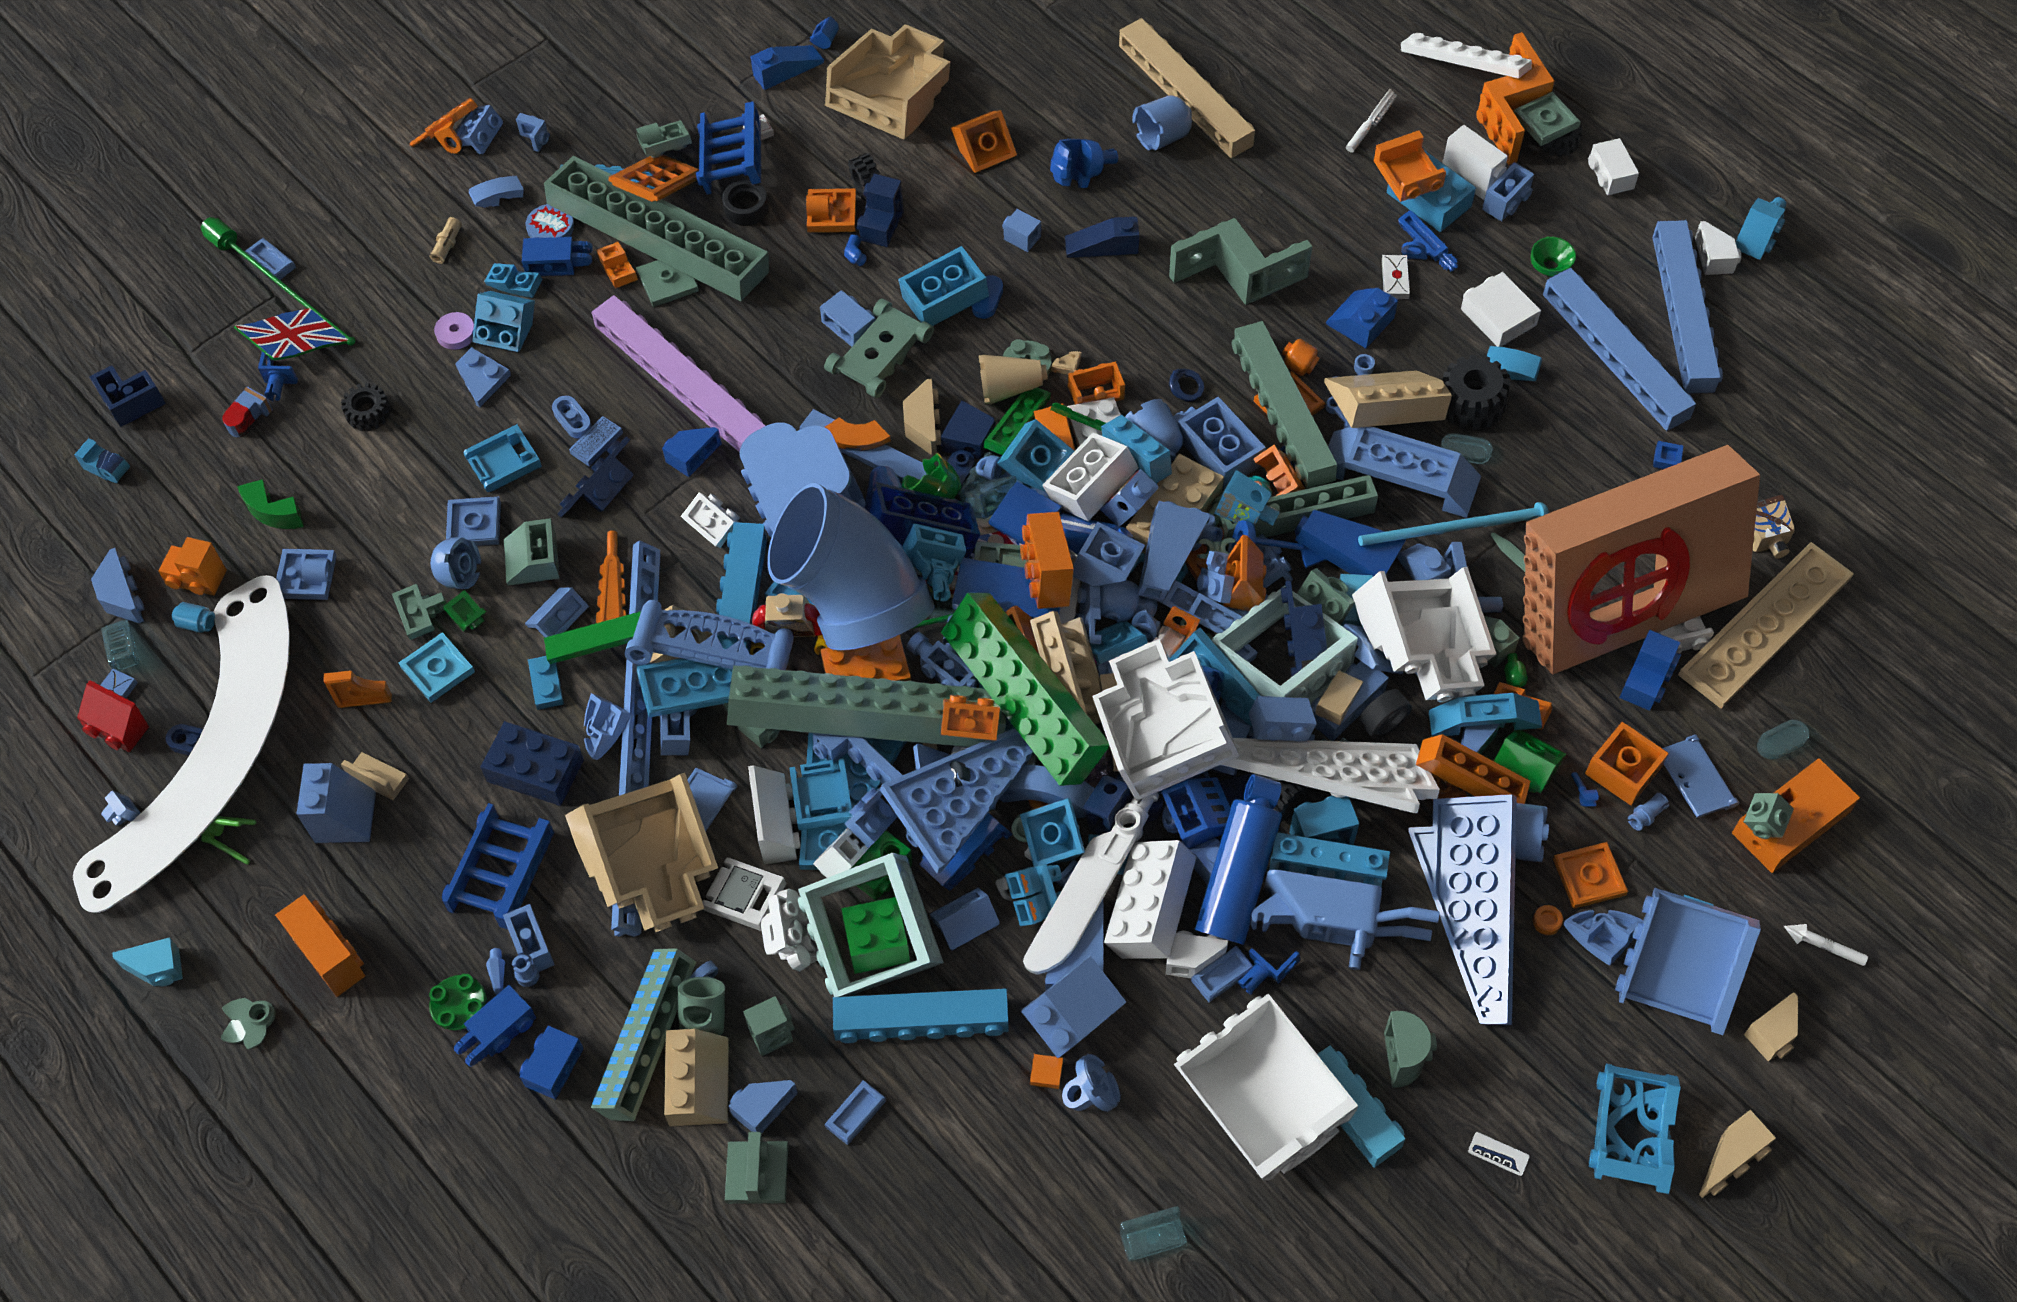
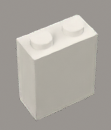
[1443,125,1508,200]
[1461,272,1541,347]

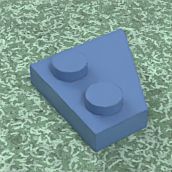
[455,347,511,407]

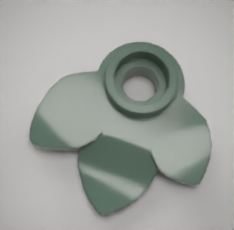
[221,998,276,1050]

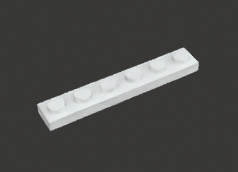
[1401,33,1532,78]

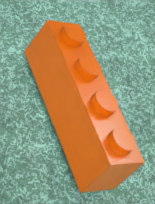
[1416,734,1531,804]

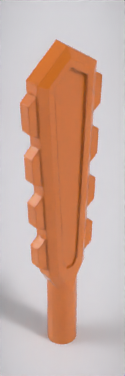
[596,531,626,623]

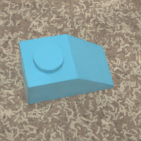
[113,938,183,986]

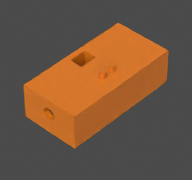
[1732,758,1860,873]

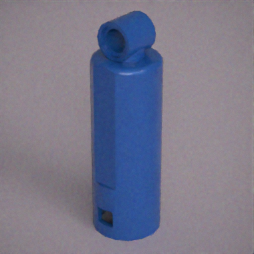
[1195,774,1282,945]

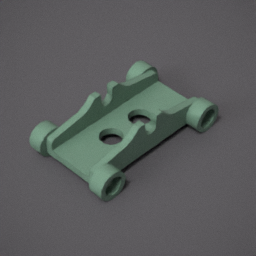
[824,298,934,399]

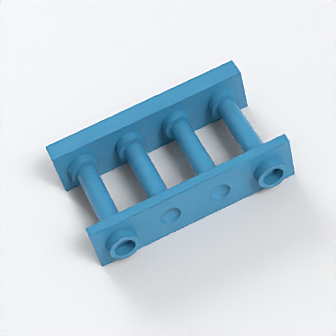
[1269,833,1390,887]

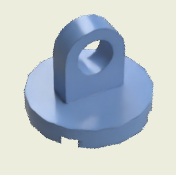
[1062,1054,1120,1112]

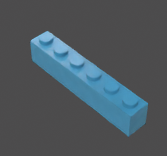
[716,522,767,654]
[833,989,1009,1043]

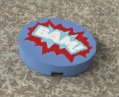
[526,204,574,238]

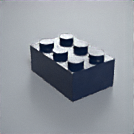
[480,721,584,806]

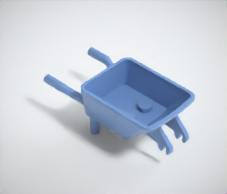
[1251,870,1440,970]

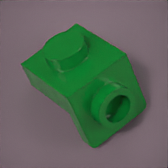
[443,590,486,632]

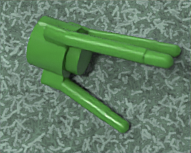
[201,815,256,865]

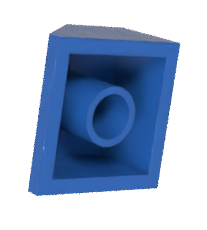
[1326,288,1398,348]

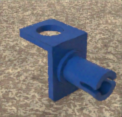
[258,351,298,401]
[1238,948,1301,995]

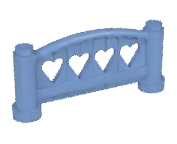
[625,600,794,670]

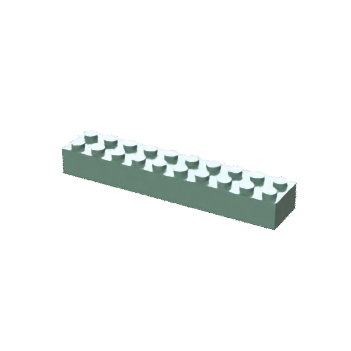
[544,156,769,301]
[727,665,1006,747]

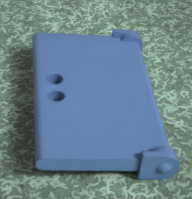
[1662,734,1739,818]
[688,768,737,831]

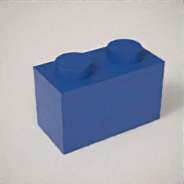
[520,1026,584,1100]

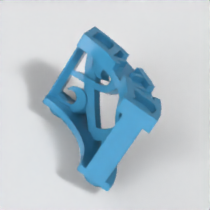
[1589,1064,1681,1194]

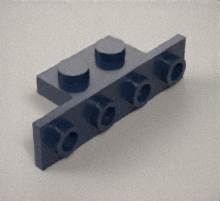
[557,436,634,517]
[1280,580,1327,676]

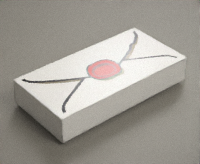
[1382,255,1410,299]

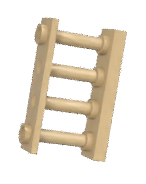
[1030,611,1102,725]

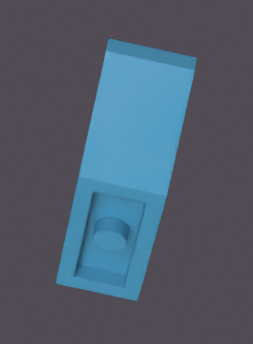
[1429,693,1542,737]

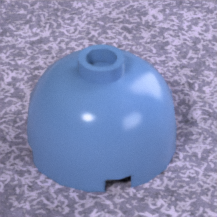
[430,538,481,589]

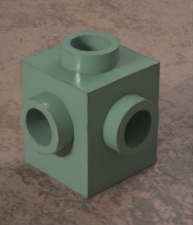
[1744,793,1794,839]

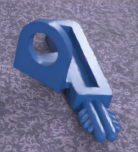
[1398,210,1458,271]

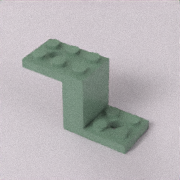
[1169,218,1312,305]

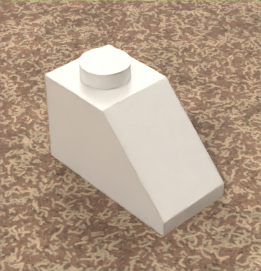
[1695,221,1741,275]

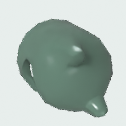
[678,977,725,1035]

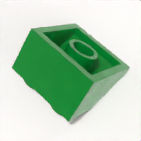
[1494,730,1566,794]

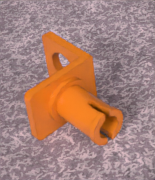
[1164,606,1201,642]

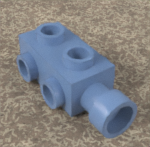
[907,632,978,688]

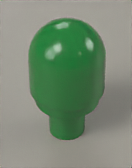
[1504,653,1528,688]

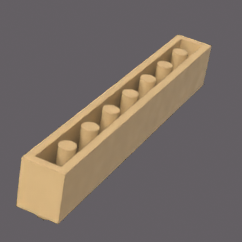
[1119,18,1255,158]

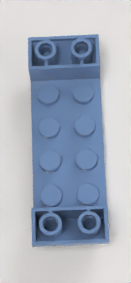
[1328,427,1481,518]

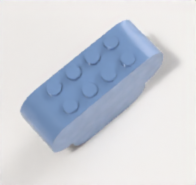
[740,423,866,537]

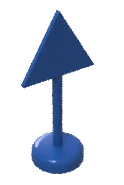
[1232,520,1327,569]

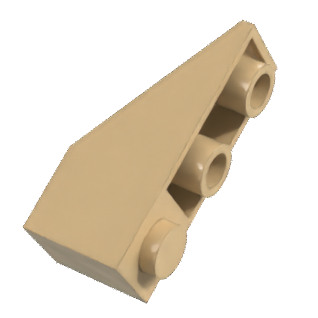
[1699,1110,1776,1198]

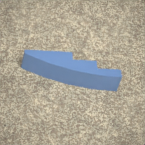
[1156,580,1243,634]

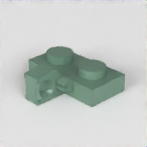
[392,584,447,640]

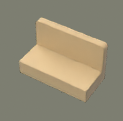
[341,752,409,801]

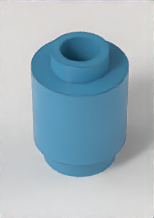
[172,602,215,633]

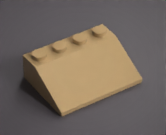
[1324,370,1452,428]

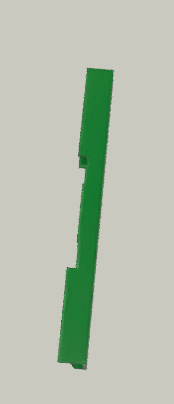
[1050,403,1106,431]

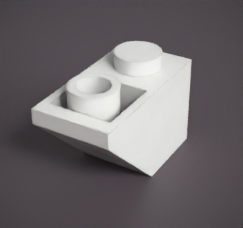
[1165,931,1228,978]

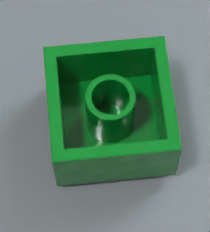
[841,897,910,974]

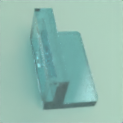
[1119,1206,1187,1262]

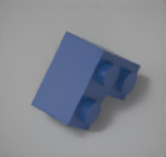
[1619,630,1681,711]

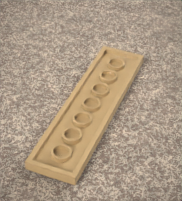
[1678,542,1854,709]

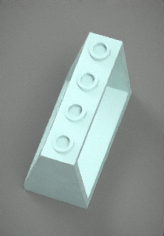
[1212,586,1358,705]
[798,853,943,997]

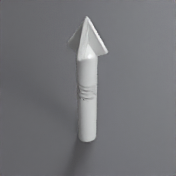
[1784,924,1868,966]

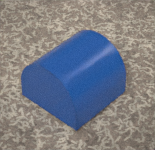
[810,16,839,49]

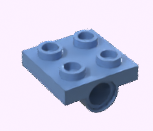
[276,549,337,600]

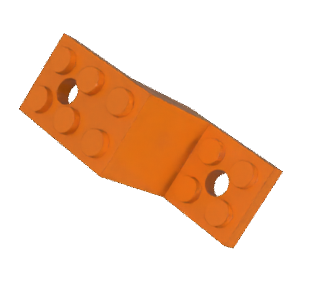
[1476,32,1554,165]

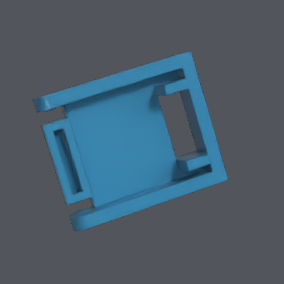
[464,424,542,492]
[789,759,852,830]

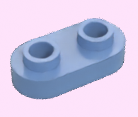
[552,396,592,438]

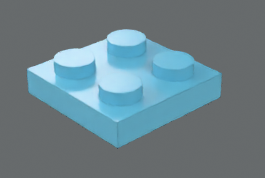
[399,632,475,703]

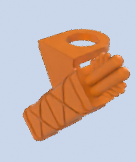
[410,98,478,154]

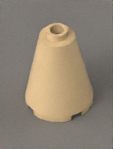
[979,355,1047,405]

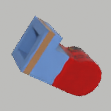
[222,387,273,437]

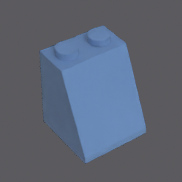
[297,763,376,843]

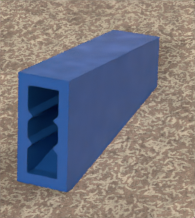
[1295,510,1406,577]

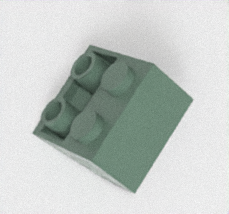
[504,518,560,586]

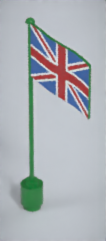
[201,217,356,360]

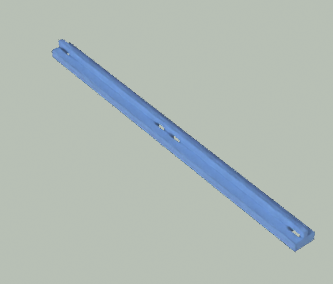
[611,541,660,937]

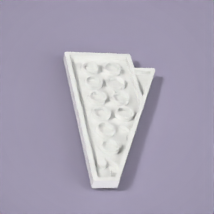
[1220,738,1439,813]

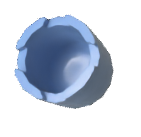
[1132,95,1192,150]
[1125,399,1183,461]

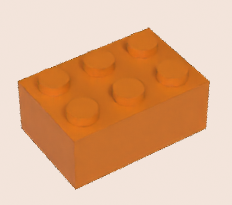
[1020,512,1074,609]
[820,634,911,681]
[275,894,365,997]

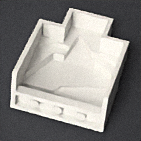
[1352,567,1496,702]
[1092,639,1240,801]

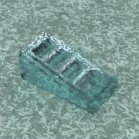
[101,619,141,671]

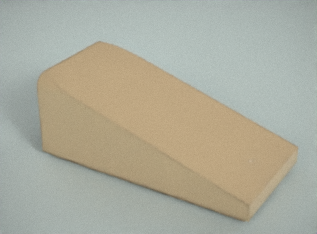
[1315,671,1363,725]

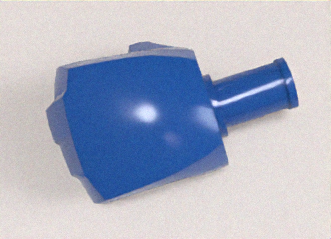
[1050,139,1118,188]

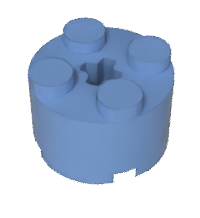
[1515,803,1549,862]

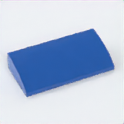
[952,558,1061,619]

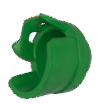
[902,453,961,506]

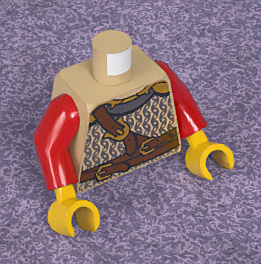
[750,593,828,655]

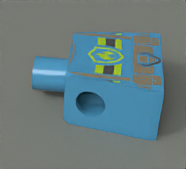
[1214,470,1280,527]

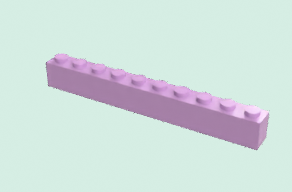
[592,295,765,453]

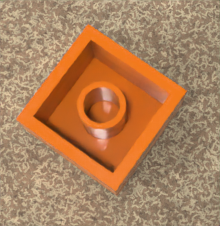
[1585,722,1669,806]

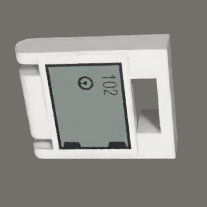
[702,858,786,931]

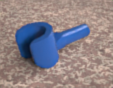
[1571,772,1599,807]

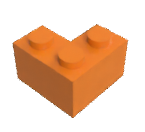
[158,537,227,596]

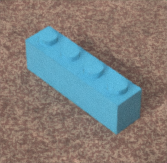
[1317,1045,1406,1168]

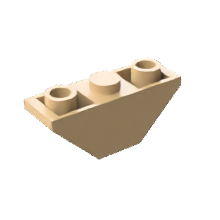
[903,379,941,456]

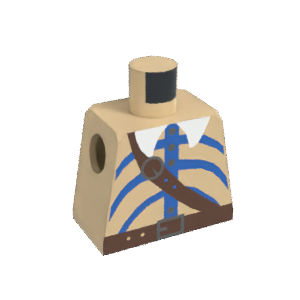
[1753,495,1795,559]

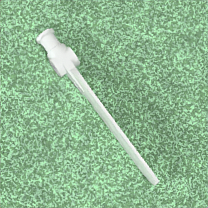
[1023,792,1159,975]

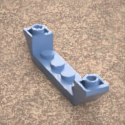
[813,733,918,847]

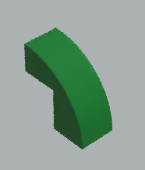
[237,479,304,529]

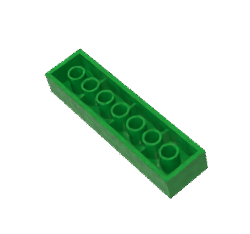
[941,592,1110,786]

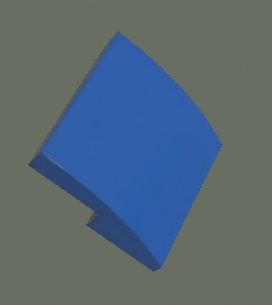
[989,481,1062,544]

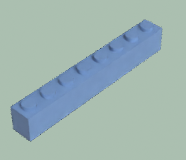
[1652,220,1723,393]
[1543,268,1696,431]

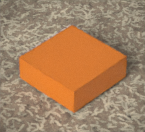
[1030,1054,1063,1089]

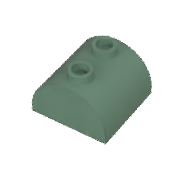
[1384,1011,1437,1088]

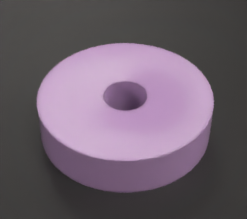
[434,312,474,350]

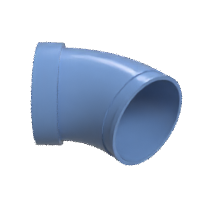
[768,483,935,650]

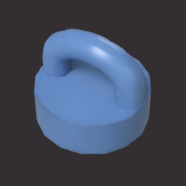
[976,455,1002,482]

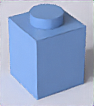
[1003,209,1041,252]

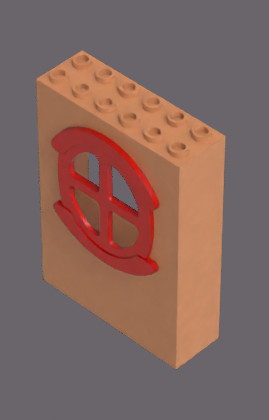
[1523,445,1760,675]

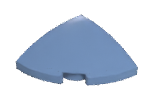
[584,693,631,760]
[1564,910,1643,966]

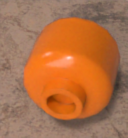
[1281,339,1320,376]

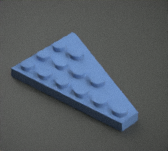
[881,728,1034,874]

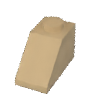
[1744,992,1798,1062]

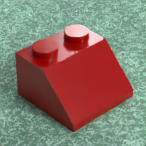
[77,680,149,752]

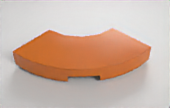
[825,417,891,450]

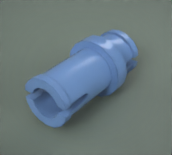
[1628,793,1669,831]

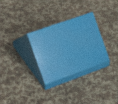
[1020,798,1085,866]

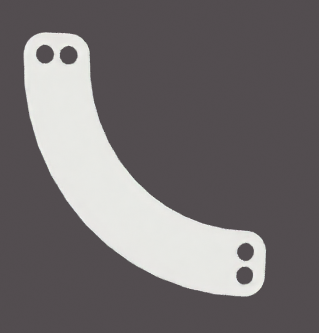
[73,576,290,913]

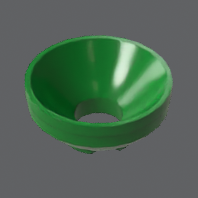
[1531,237,1576,276]

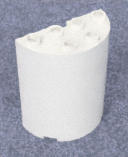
[1174,994,1358,1181]

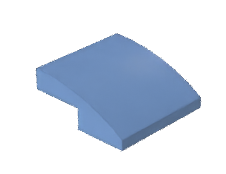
[1343,623,1403,674]

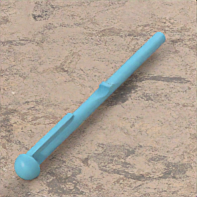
[1358,502,1549,546]

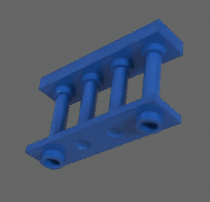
[696,101,761,194]
[442,803,554,929]

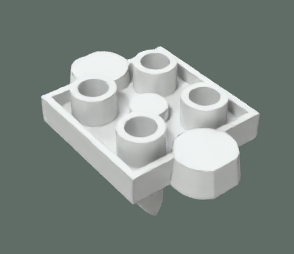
[761,889,818,971]

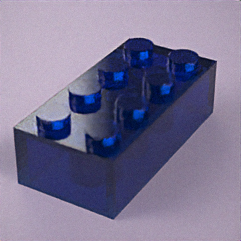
[864,482,980,559]

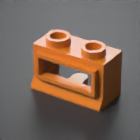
[1068,361,1125,405]
[1253,445,1305,496]

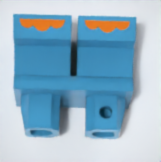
[1005,864,1062,926]

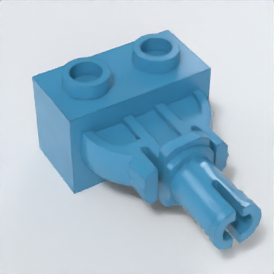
[1735,197,1786,260]
[902,524,966,601]

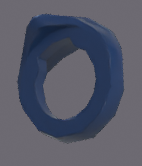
[1169,368,1204,402]

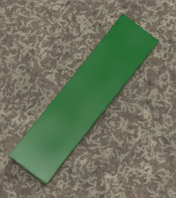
[984,387,1051,455]
[544,611,641,664]

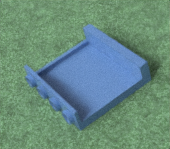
[1615,888,1761,1035]

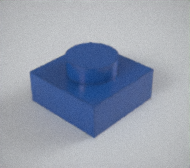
[1653,441,1684,469]

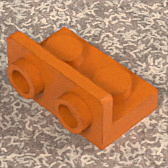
[941,695,1000,740]

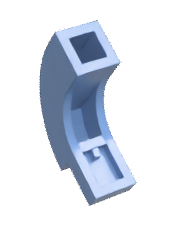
[999,765,1095,818]

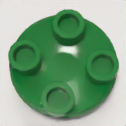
[429,974,486,1030]

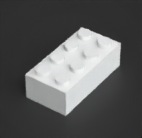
[1104,840,1196,959]

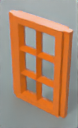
[608,155,699,202]

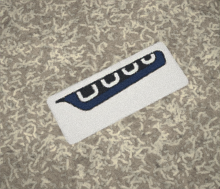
[1468,1132,1529,1176]

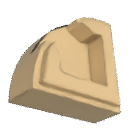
[1051,351,1082,375]

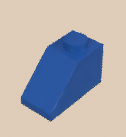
[662,427,722,477]

